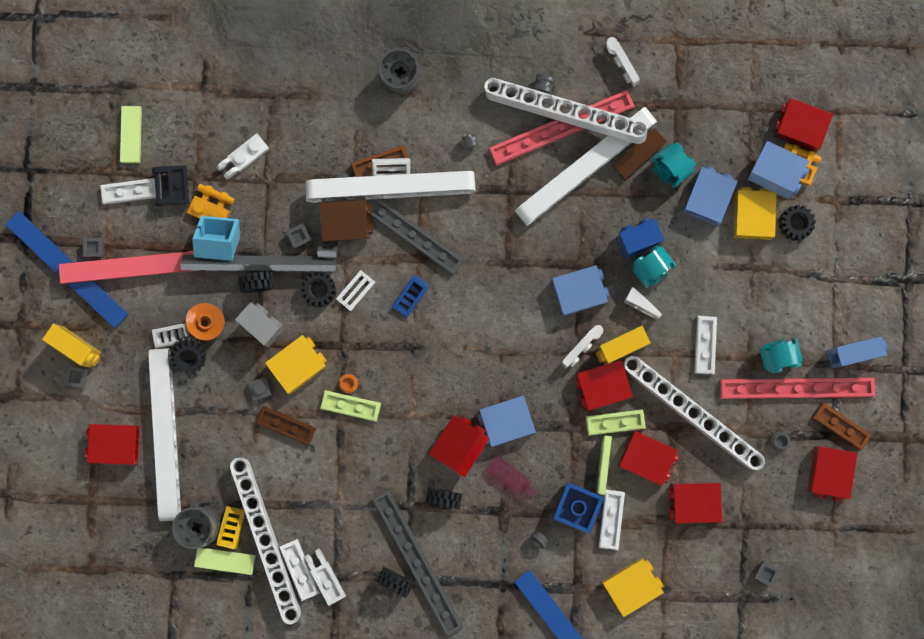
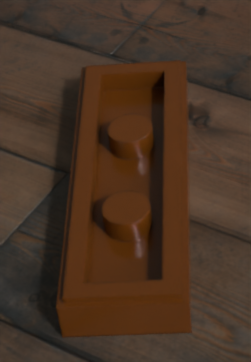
[612,128,667,180]
[255,406,317,446]

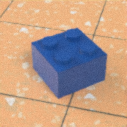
[616,218,664,259]
[552,482,604,534]

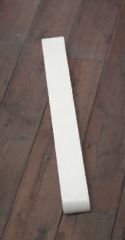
[484,78,647,144]
[515,107,657,226]
[305,171,476,203]
[149,348,181,522]
[623,356,765,470]
[230,458,301,624]

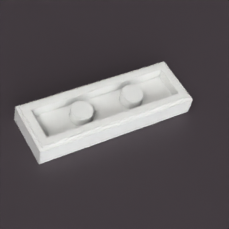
[100,178,156,205]
[694,316,717,375]
[598,490,625,550]
[279,539,320,601]

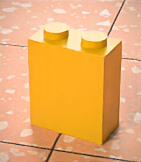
[733,187,777,240]
[42,323,101,368]
[595,326,651,365]
[265,335,327,394]
[601,558,664,617]

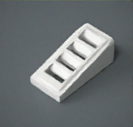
[624,287,662,320]
[152,323,196,349]

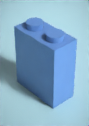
[748,141,809,200]
[682,166,738,226]
[551,265,610,317]
[827,336,888,368]
[477,396,536,447]

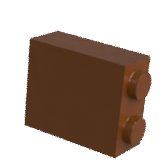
[320,200,373,242]

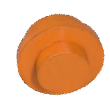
[339,374,358,393]

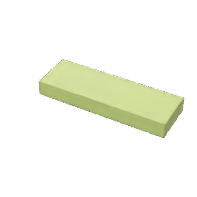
[120,106,142,163]
[320,390,381,422]
[586,410,646,436]
[596,436,612,495]
[194,547,256,575]

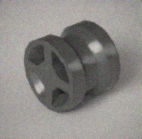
[533,74,554,94]

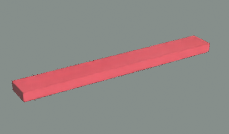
[489,90,635,166]
[59,251,199,284]
[720,378,875,399]

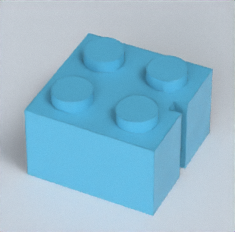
[193,216,240,261]

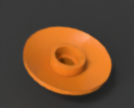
[186,303,225,341]

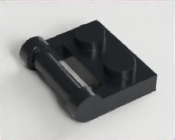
[152,165,189,206]

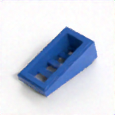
[392,275,430,318]

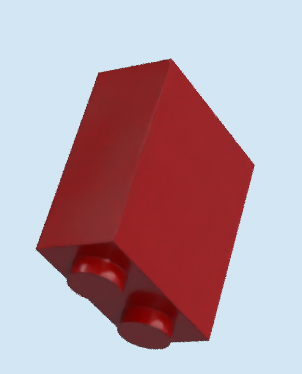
[773,98,834,153]
[574,360,633,411]
[429,415,490,477]
[85,424,140,465]
[618,431,679,486]
[807,446,858,502]
[668,483,722,524]

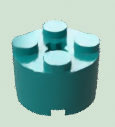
[650,142,696,188]
[632,245,677,289]
[759,337,803,373]

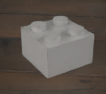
[235,302,284,348]

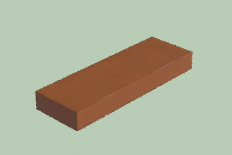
[351,145,411,177]
[811,402,872,451]

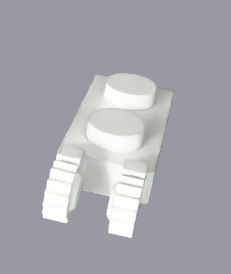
[606,37,640,87]
[216,133,269,180]
[561,325,604,368]
[305,549,346,606]

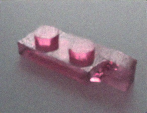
[485,455,537,498]

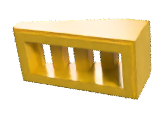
[216,506,245,549]

